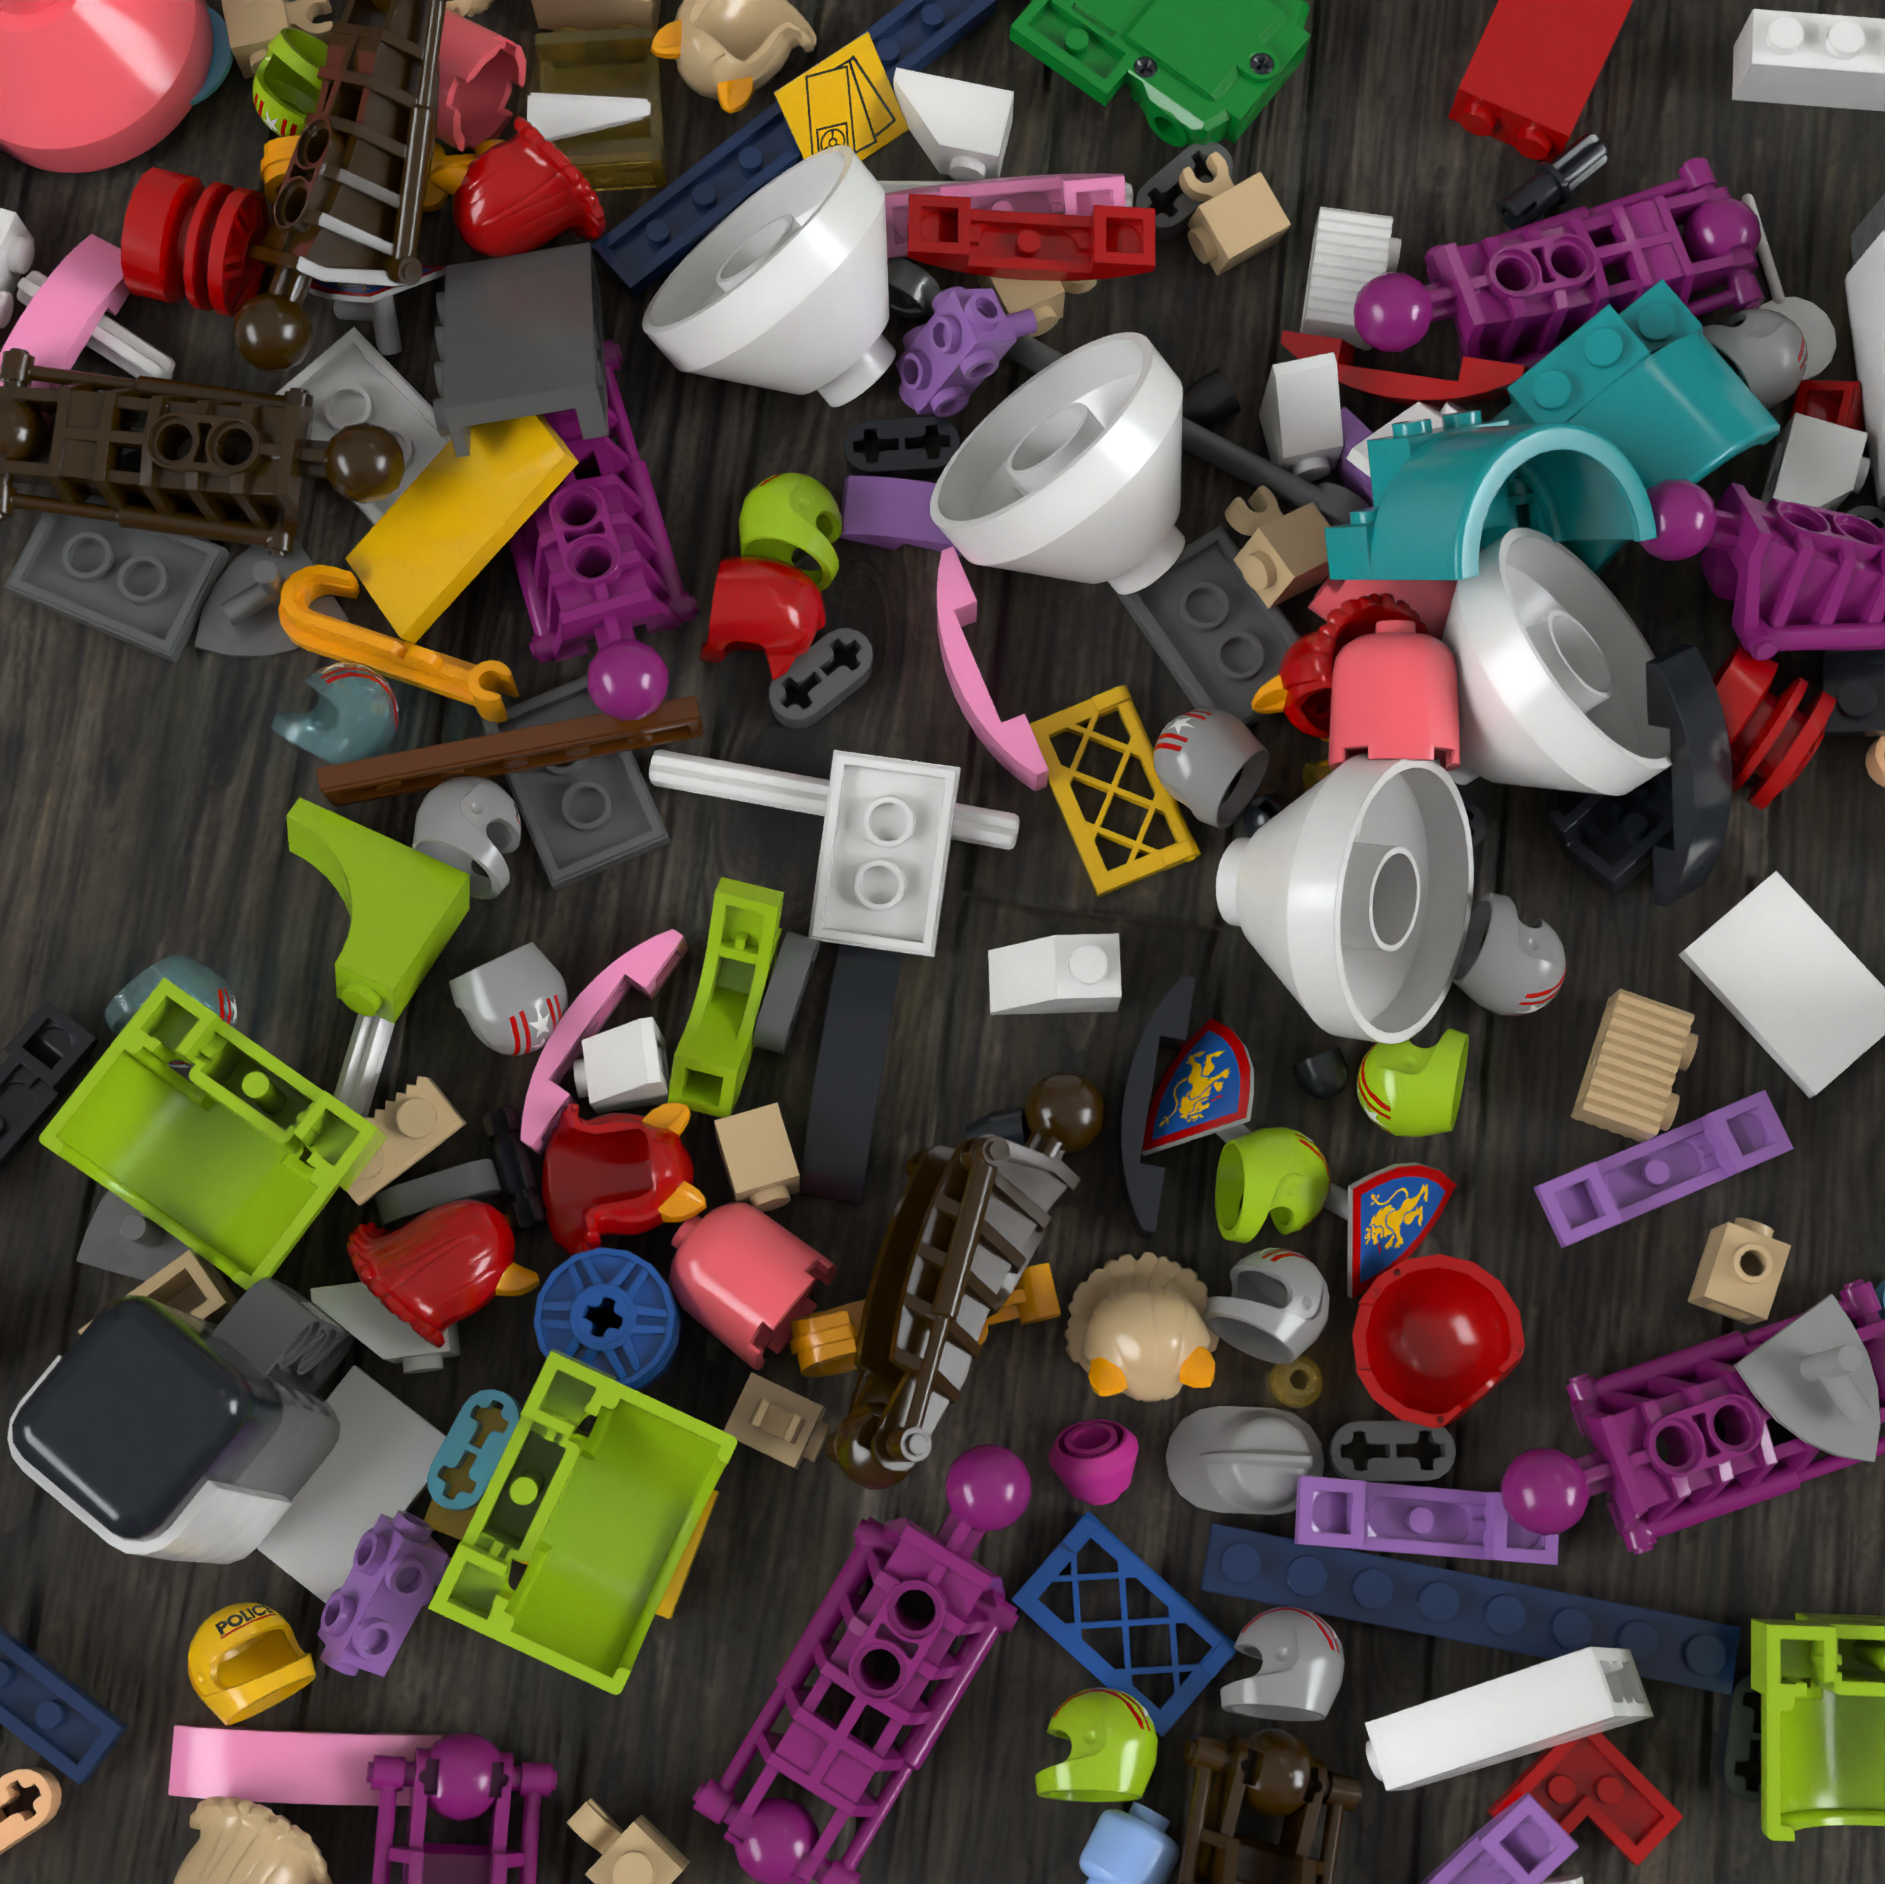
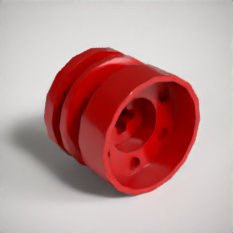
[121,167,270,318]
[1712,642,1837,811]

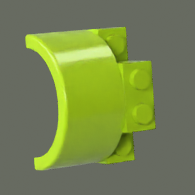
[39,977,387,1291]
[428,1349,737,1695]
[1751,1612,1885,1841]

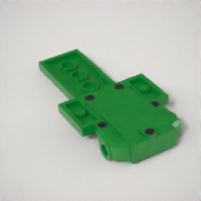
[1009,0,1311,147]

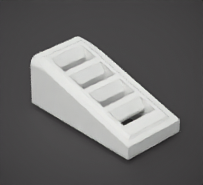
[527,93,651,142]

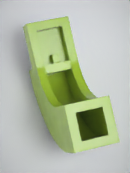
[667,877,784,1118]

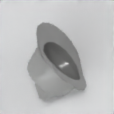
[1166,1406,1325,1515]

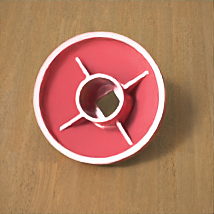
[0,0,213,173]

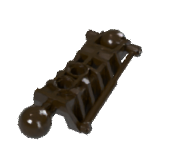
[232,0,454,372]
[0,348,406,558]
[825,1072,1107,1490]
[1177,1728,1362,1884]

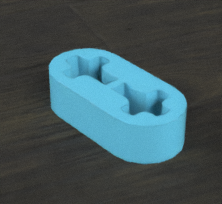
[427,1389,522,1511]

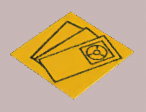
[774,31,909,161]

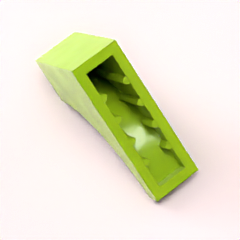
[286,797,470,1024]

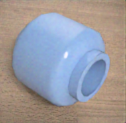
[1079,1802,1180,1884]

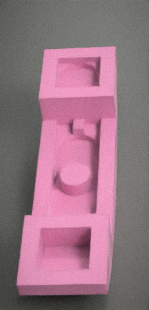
[885,173,1126,258]
[0,234,130,429]
[937,546,1049,791]
[520,929,689,1156]
[168,1725,444,1806]

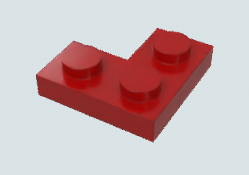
[1486,1733,1684,1866]

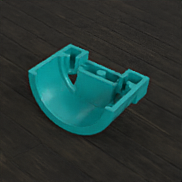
[1491,279,1781,578]
[1324,410,1657,580]

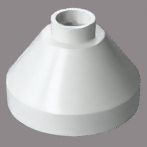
[642,145,896,407]
[930,332,1185,595]
[1434,528,1673,796]
[1216,753,1474,1044]

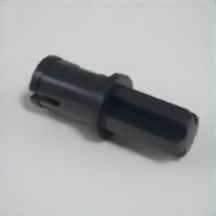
[1496,133,1608,230]

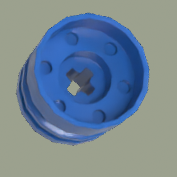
[533,1247,685,1391]

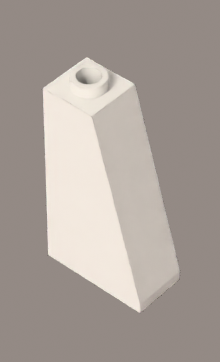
[1365,1646,1653,1791]

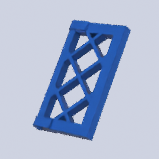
[1011,1511,1237,1737]

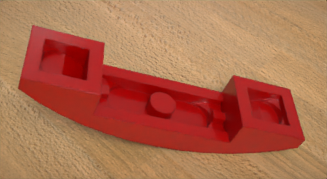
[907,193,1155,281]
[1280,331,1530,407]

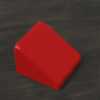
[1789,380,1864,432]

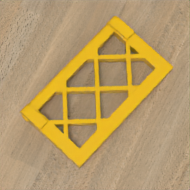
[1029,685,1201,897]

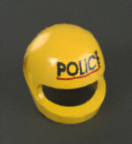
[188,1602,316,1726]

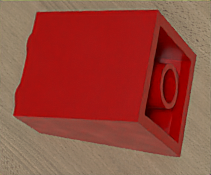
[1448,0,1634,162]

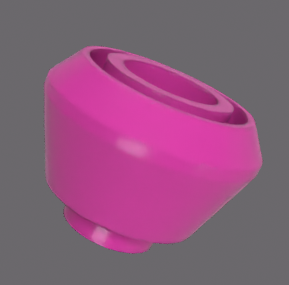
[1048,1419,1139,1505]

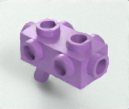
[895,286,1037,417]
[317,1510,452,1677]

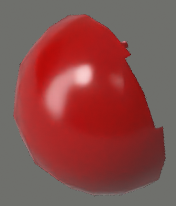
[1352,1254,1525,1428]

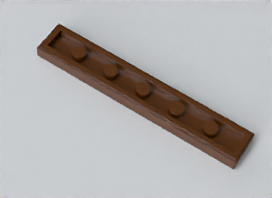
[316,695,705,807]

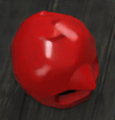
[699,554,826,681]

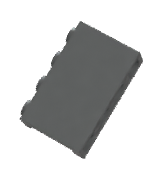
[433,242,609,458]

